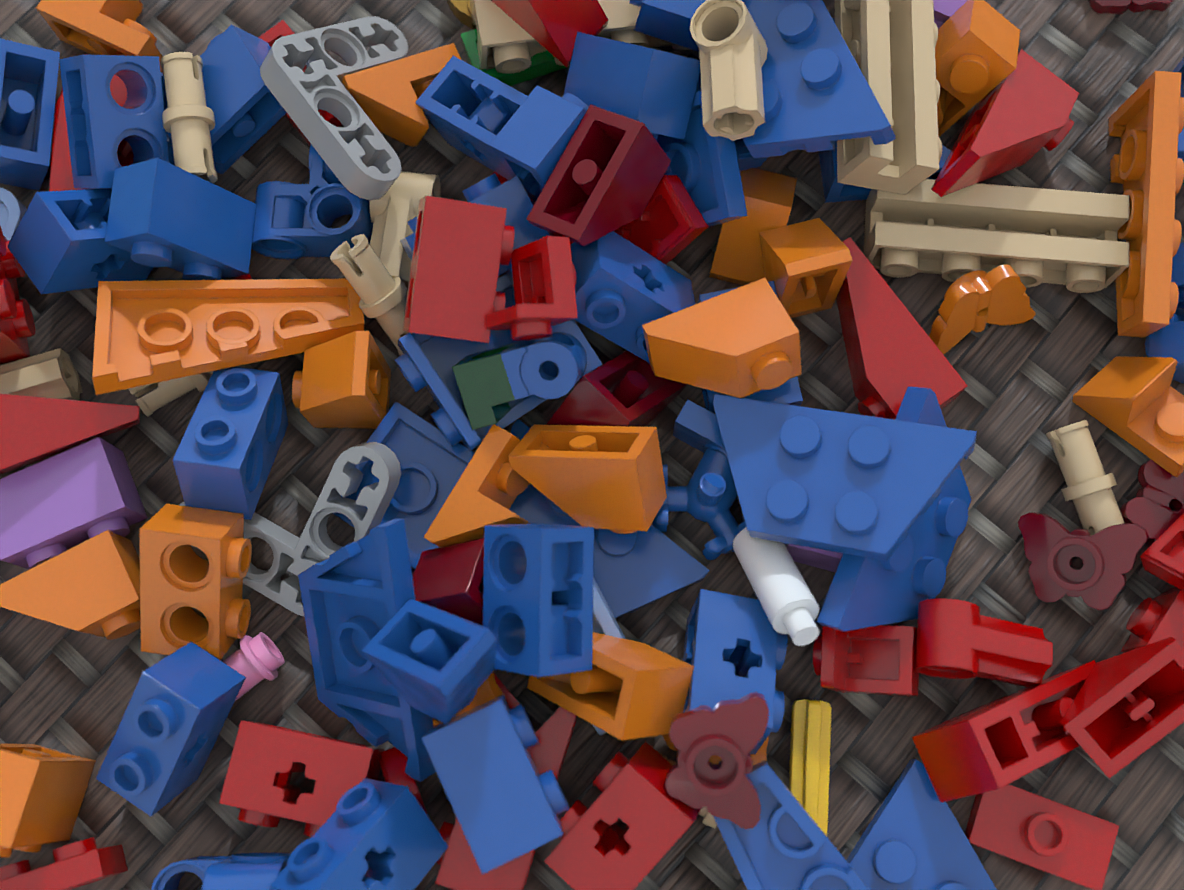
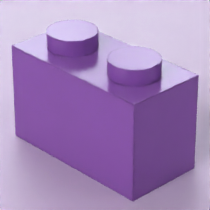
[0,437,147,569]

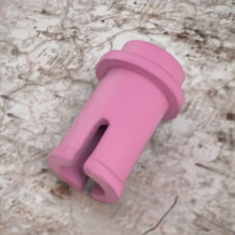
[222,632,285,701]

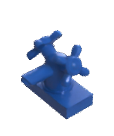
[653,399,746,560]

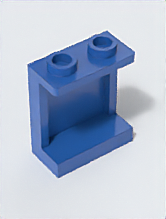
[394,267,602,451]

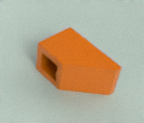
[935,0,1020,137]

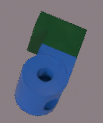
[452,332,587,430]

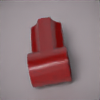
[915,598,1053,687]

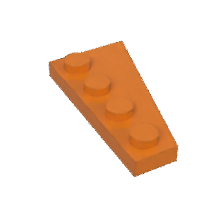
[1108,70,1184,338]
[92,279,364,395]

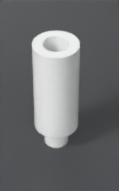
[733,527,819,646]

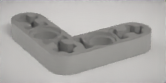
[260,16,409,200]
[180,442,401,617]

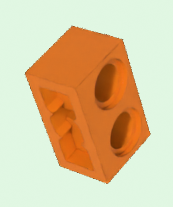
[139,504,252,661]

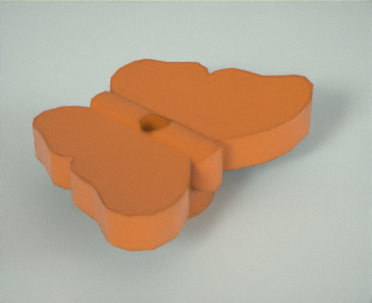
[929,264,1036,355]

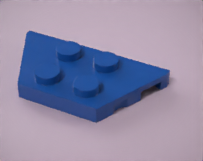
[743,0,896,159]
[817,386,972,631]
[713,394,976,561]
[509,419,709,619]
[298,518,436,782]
[847,759,997,890]

